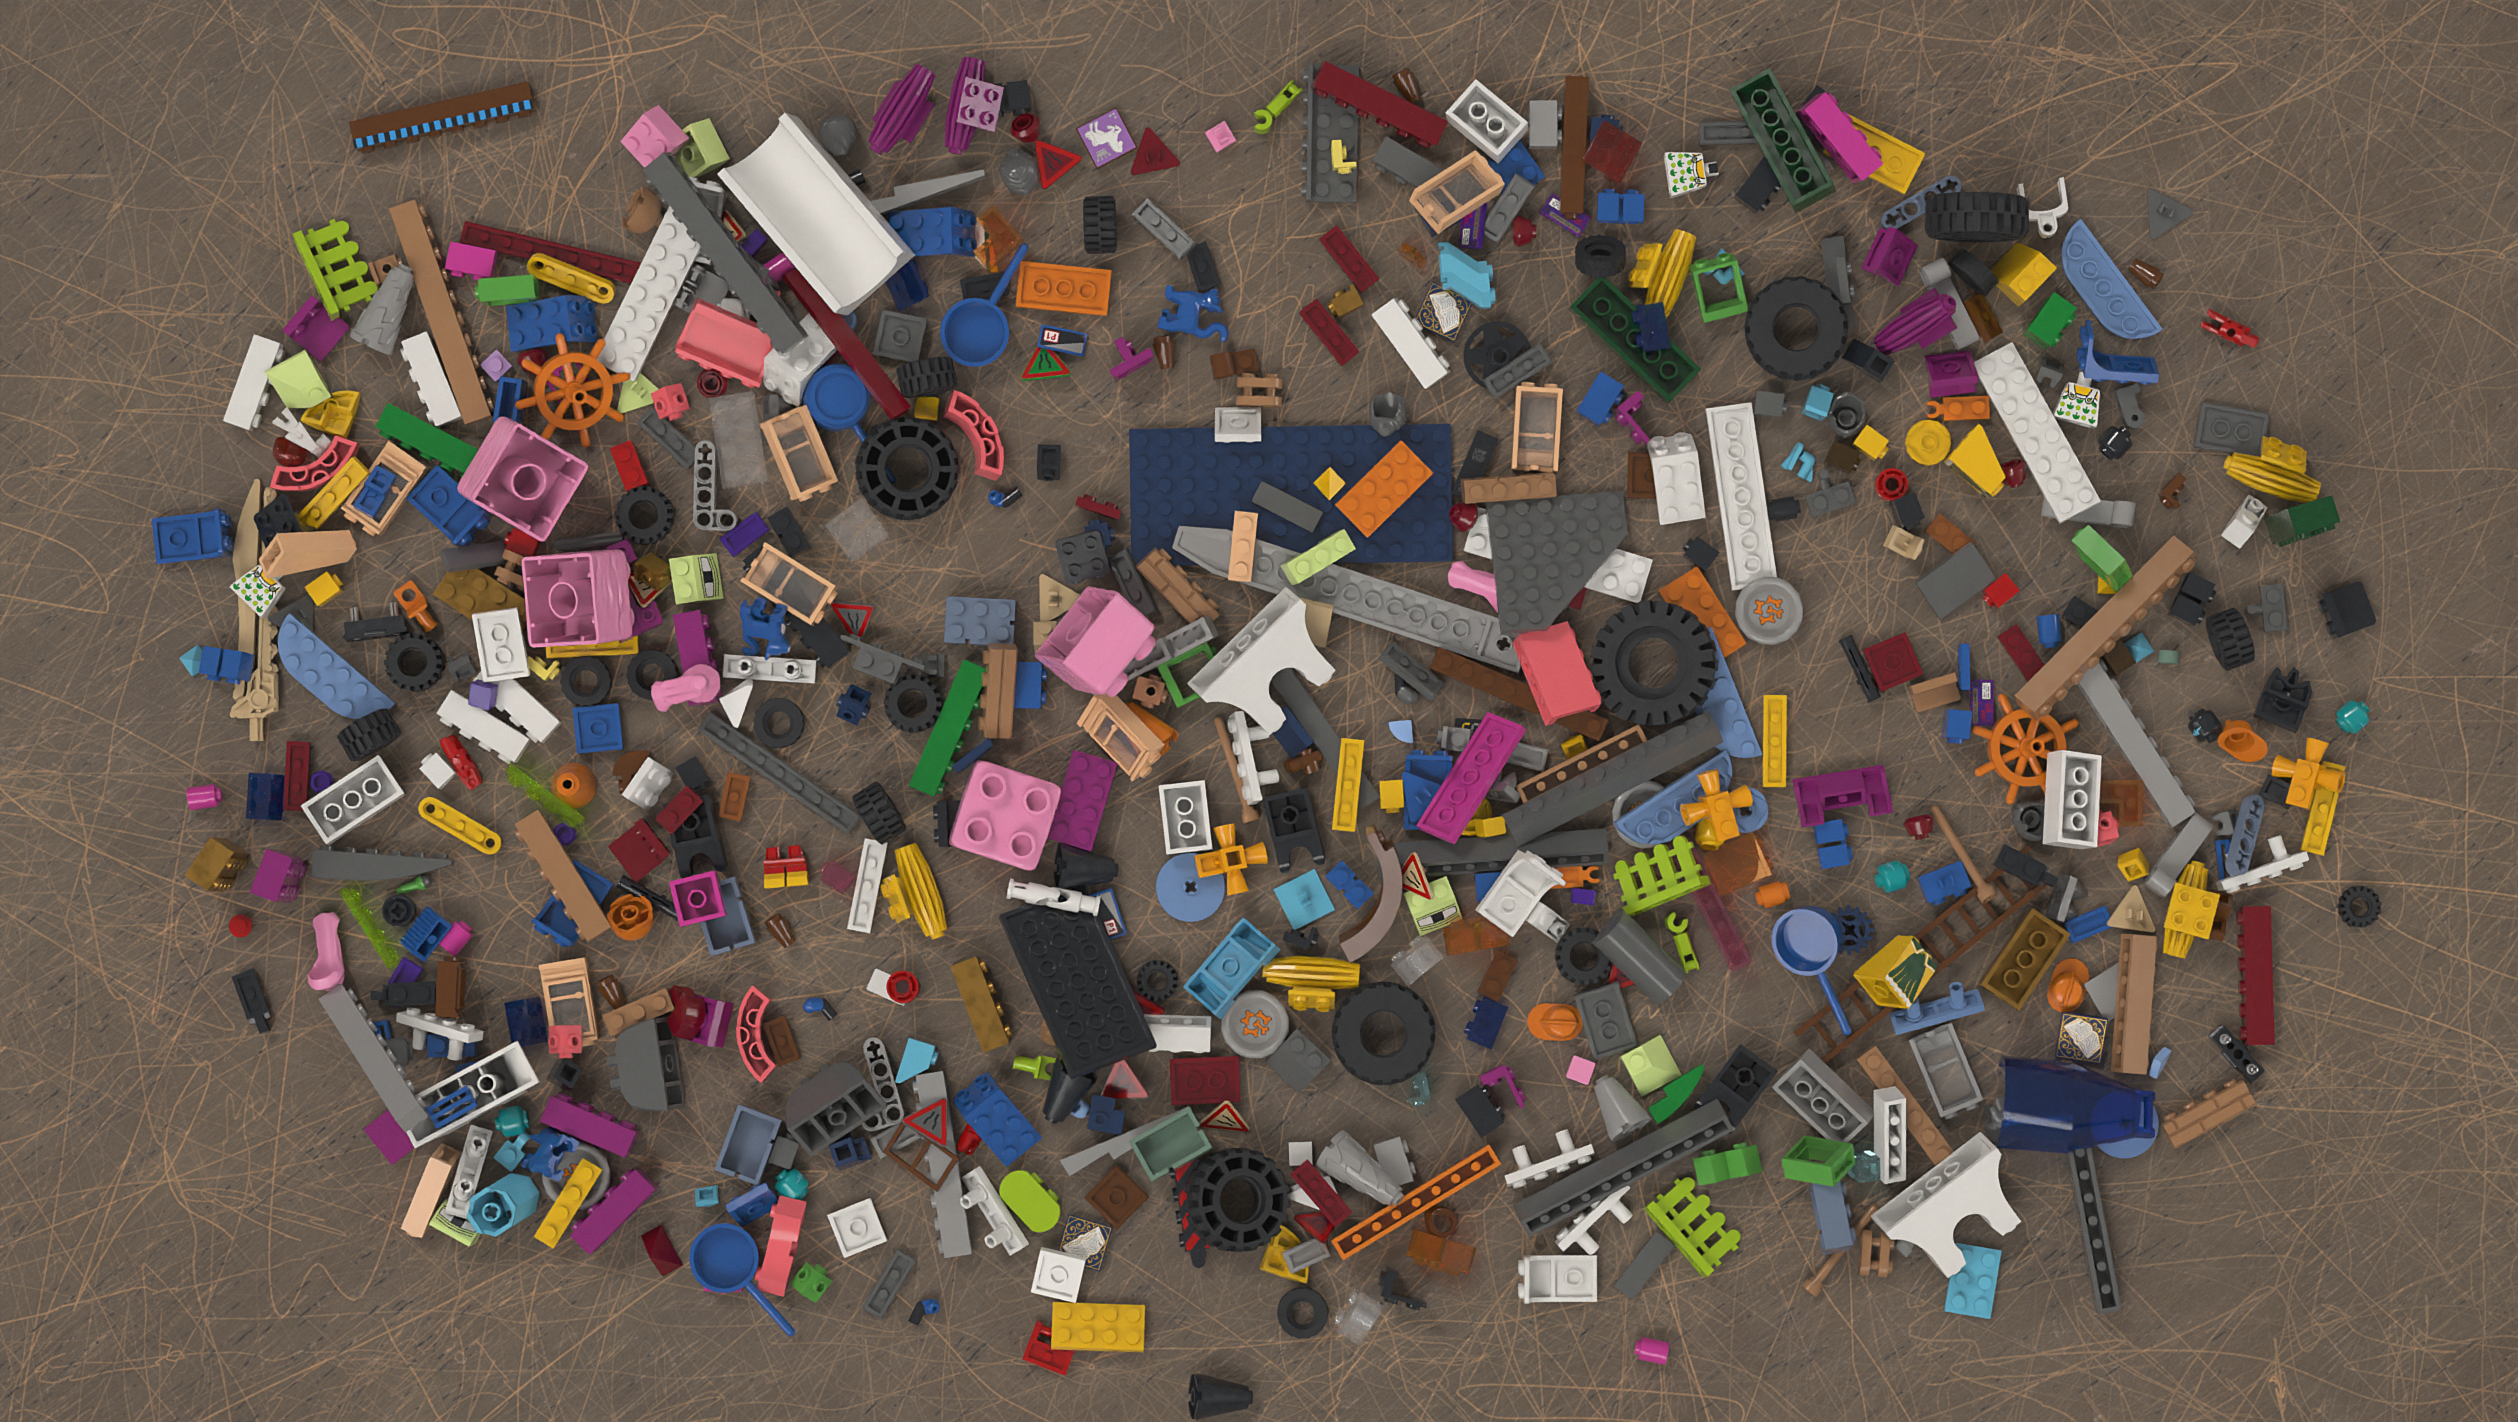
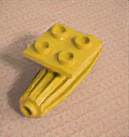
[1628,229,1696,326]
[2223,436,2321,503]
[880,843,947,940]
[2163,861,2220,959]
[1262,956,1360,1012]

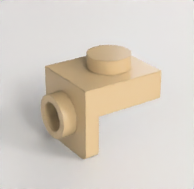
[1883,525,1924,560]
[1033,621,1057,654]

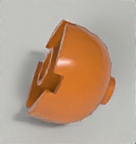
[607,894,654,941]

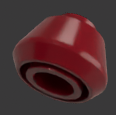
[1010,113,1040,143]
[1513,216,1536,247]
[516,348,547,376]
[697,368,728,399]
[2000,459,2026,488]
[1449,502,1478,532]
[1903,814,1934,840]

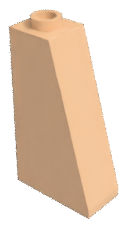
[259,530,357,578]
[401,1143,462,1238]

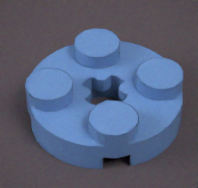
[1731,787,1768,833]

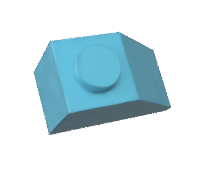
[1801,384,1834,421]
[895,1038,939,1083]

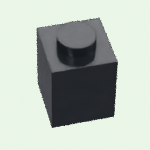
[1682,536,1720,572]
[675,756,711,793]
[546,1058,583,1091]

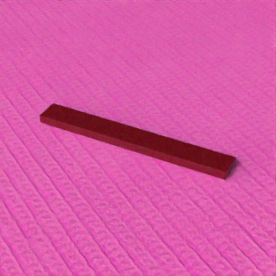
[460,221,641,284]
[783,268,911,420]

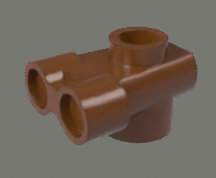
[1283,748,1322,775]

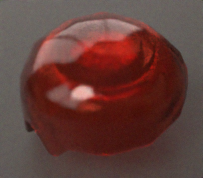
[272,437,307,467]

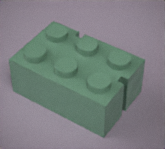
[1129,1107,1213,1183]

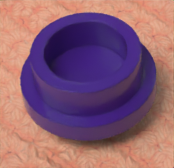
[310,771,334,793]
[553,823,576,846]

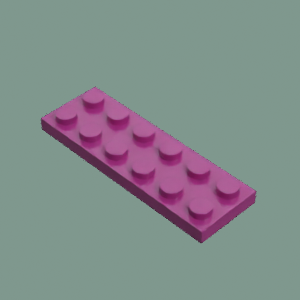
[1416,712,1526,845]

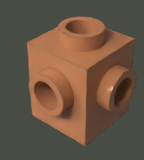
[1132,674,1168,709]

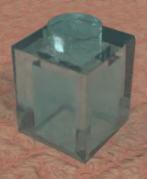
[1848,1150,1880,1183]

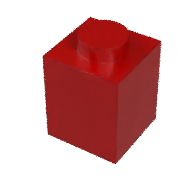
[504,528,541,557]
[1981,573,2020,609]

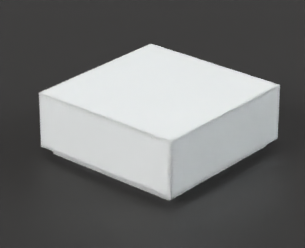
[1289,1142,1313,1166]

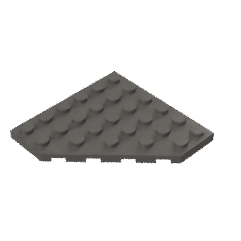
[1485,491,1628,634]

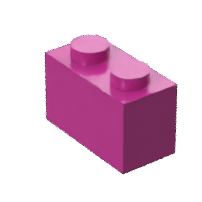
[445,242,498,281]

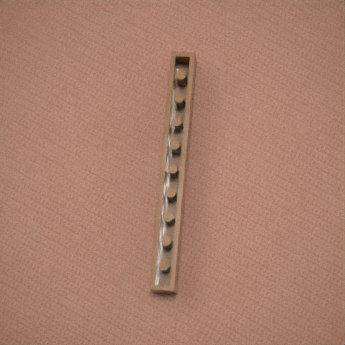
[389,199,495,426]
[2014,536,2196,721]

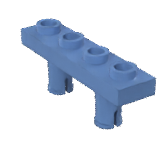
[1889,982,1985,1035]

